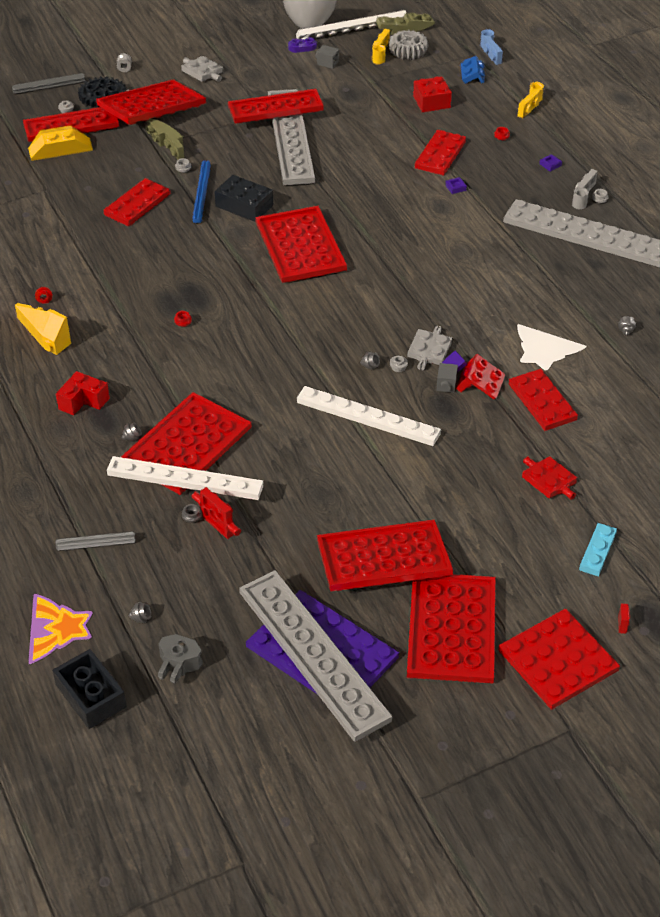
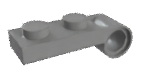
[572,169,597,209]

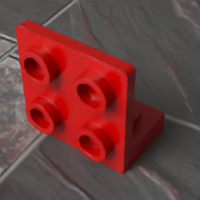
[455,354,505,399]

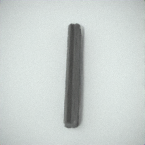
[12,73,85,94]

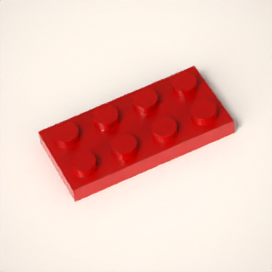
[415,130,466,176]
[104,178,170,227]
[509,369,578,431]

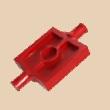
[522,456,577,500]
[192,487,241,539]

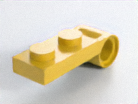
[372,29,390,64]
[518,82,544,118]

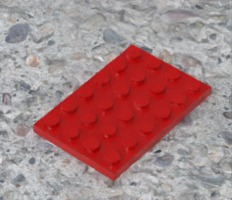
[97,79,206,125]
[256,206,347,283]
[120,392,252,495]
[317,520,453,591]
[407,574,495,683]

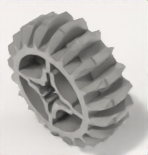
[389,30,428,60]

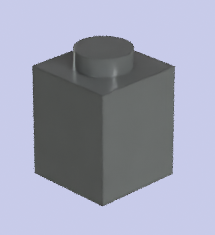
[316,45,339,69]
[436,363,458,393]

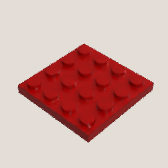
[498,608,620,710]

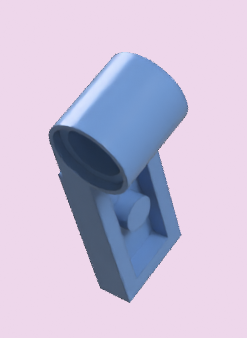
[480,29,503,65]

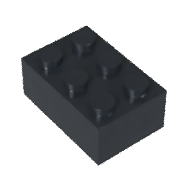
[215,175,274,222]
[52,649,127,729]

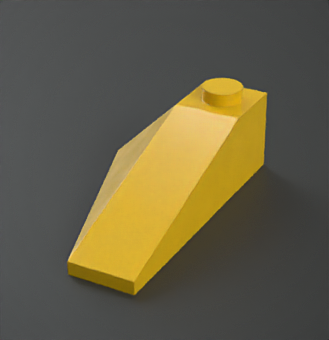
[15,303,71,355]

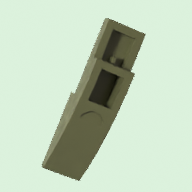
[376,13,434,35]
[146,118,184,160]

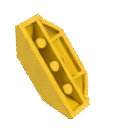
[28,126,93,161]

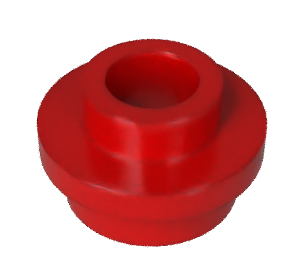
[494,127,510,141]
[35,287,53,303]
[174,311,192,327]

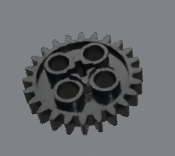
[78,76,126,108]

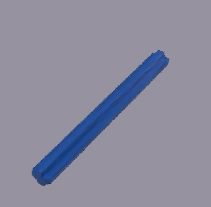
[192,160,210,223]

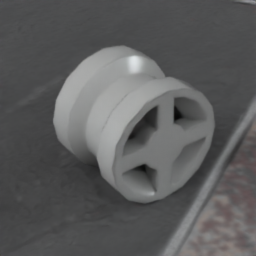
[117,53,132,72]

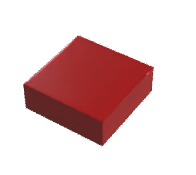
[618,604,630,634]

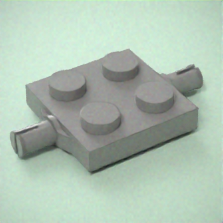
[182,56,223,82]
[407,326,452,370]

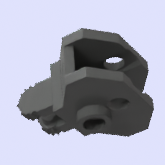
[158,634,203,684]

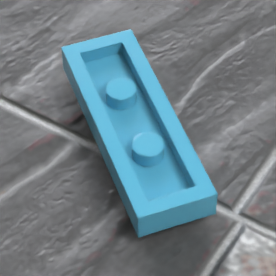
[579,523,617,577]

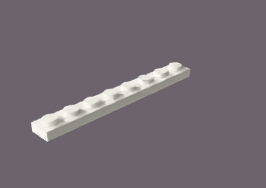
[296,10,406,39]
[297,386,441,446]
[107,456,263,500]

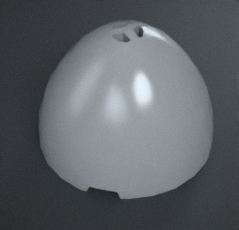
[283,0,337,29]

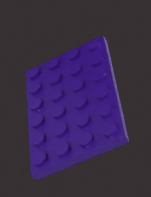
[246,590,399,695]

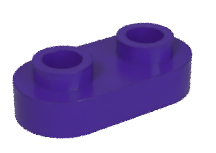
[288,37,317,52]

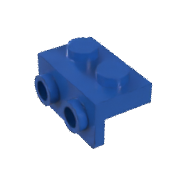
[461,56,485,83]

